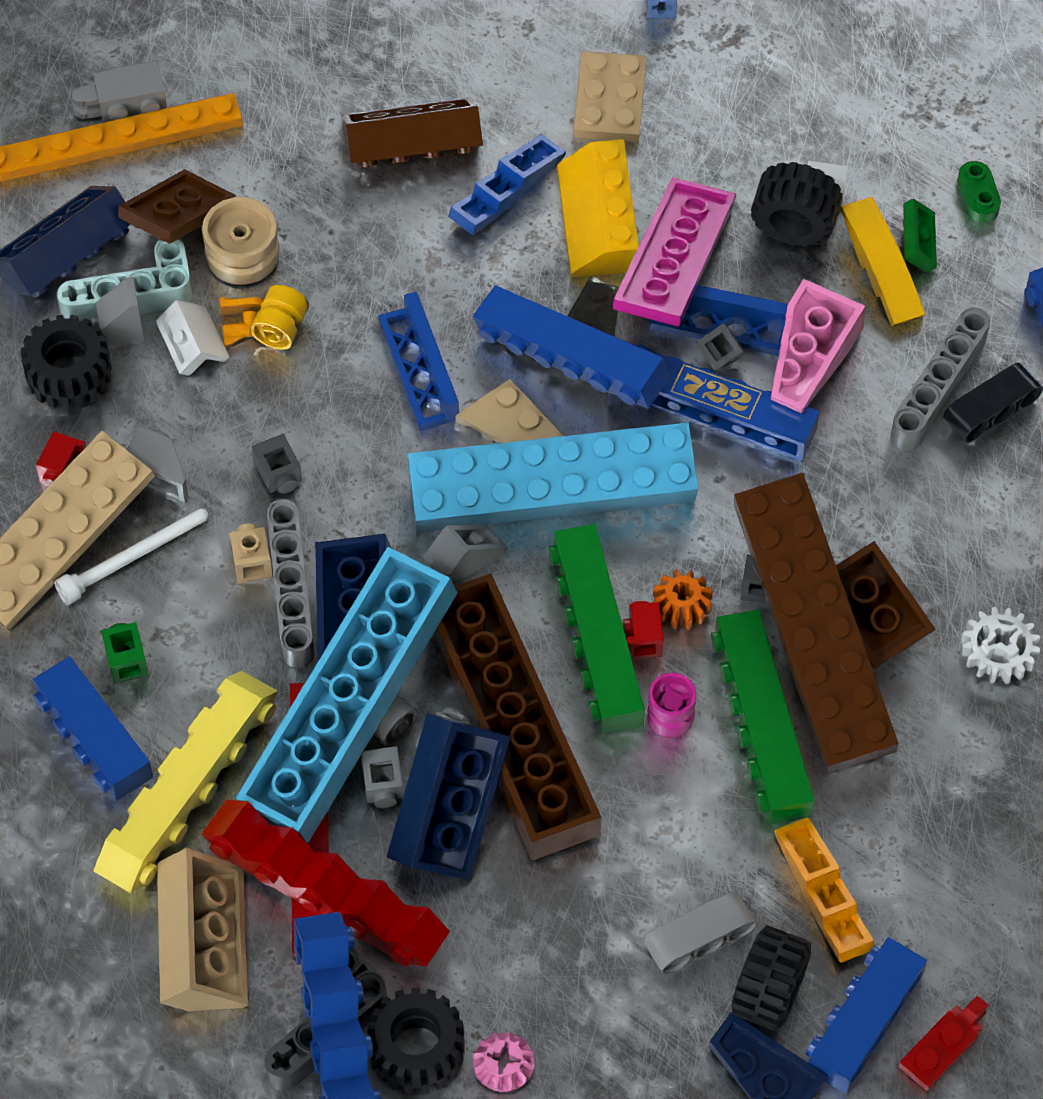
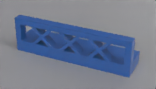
[649,285,788,356]
[378,291,459,431]

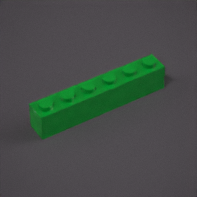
[548,523,645,735]
[711,609,814,825]

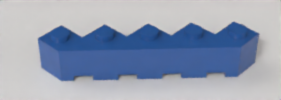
[294,912,382,1099]

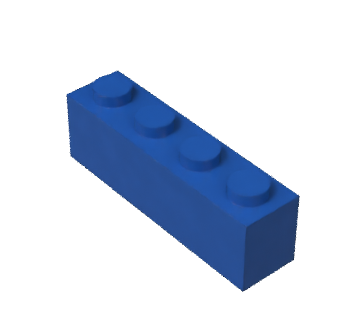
[33,656,153,801]
[805,937,927,1094]

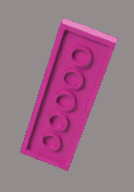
[613,177,736,327]

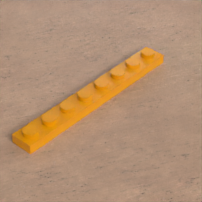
[0,93,243,182]

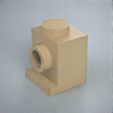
[229,523,273,583]

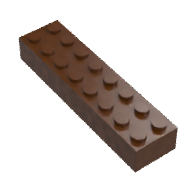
[734,472,899,774]
[433,573,602,861]

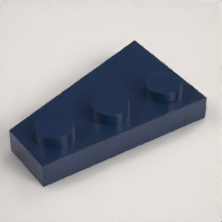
[709,1012,827,1099]

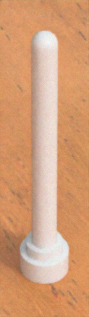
[54,509,209,605]

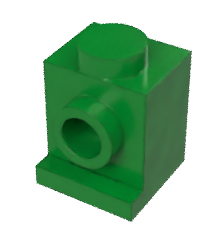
[101,622,149,684]

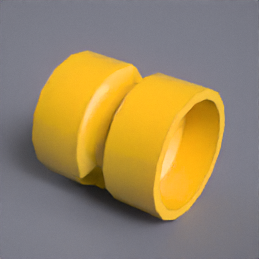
[250,285,309,350]

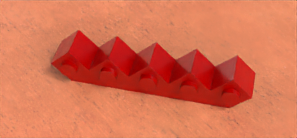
[201,800,450,967]

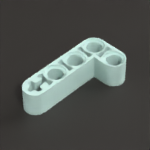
[57,239,192,322]

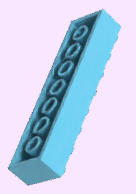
[408,422,698,533]
[236,547,458,843]

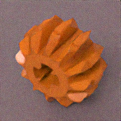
[653,568,713,631]

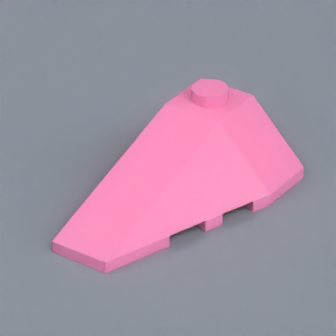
[771,279,865,413]

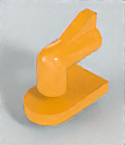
[220,297,264,348]

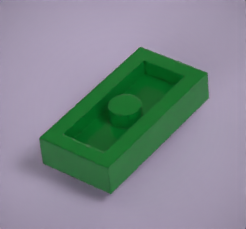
[903,198,937,273]

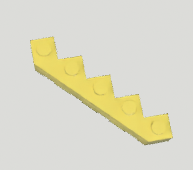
[93,671,278,893]

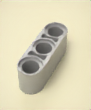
[643,891,757,975]

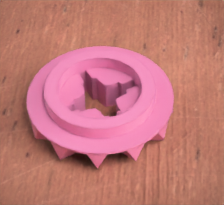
[473,1031,534,1092]

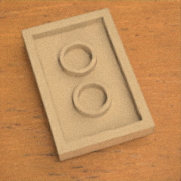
[573,51,647,143]

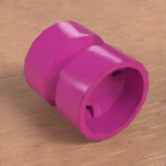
[647,672,697,738]

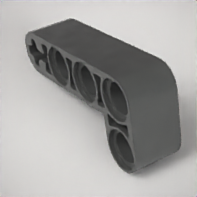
[264,948,387,1091]

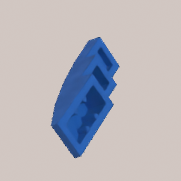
[448,134,566,235]

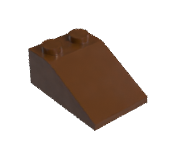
[836,541,935,669]

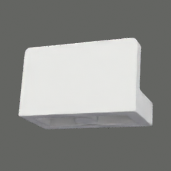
[156,300,229,376]

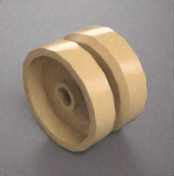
[202,197,280,285]

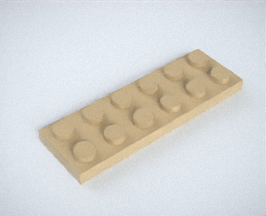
[0,431,155,631]

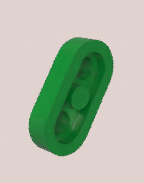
[957,161,1001,223]

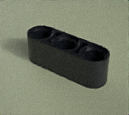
[943,362,1043,443]

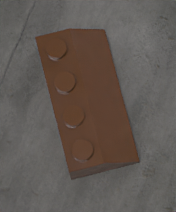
[341,97,483,168]

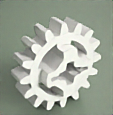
[961,607,1040,684]

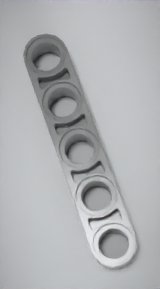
[891,307,990,451]
[267,499,314,668]

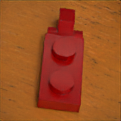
[898,995,989,1092]

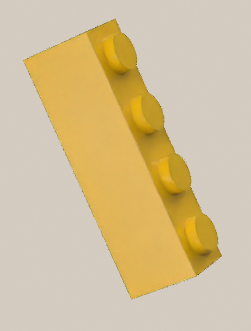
[557,139,639,278]

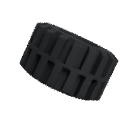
[751,162,842,247]
[21,315,112,410]
[732,925,811,1032]
[367,987,465,1095]

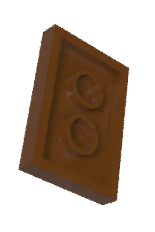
[118,169,236,244]

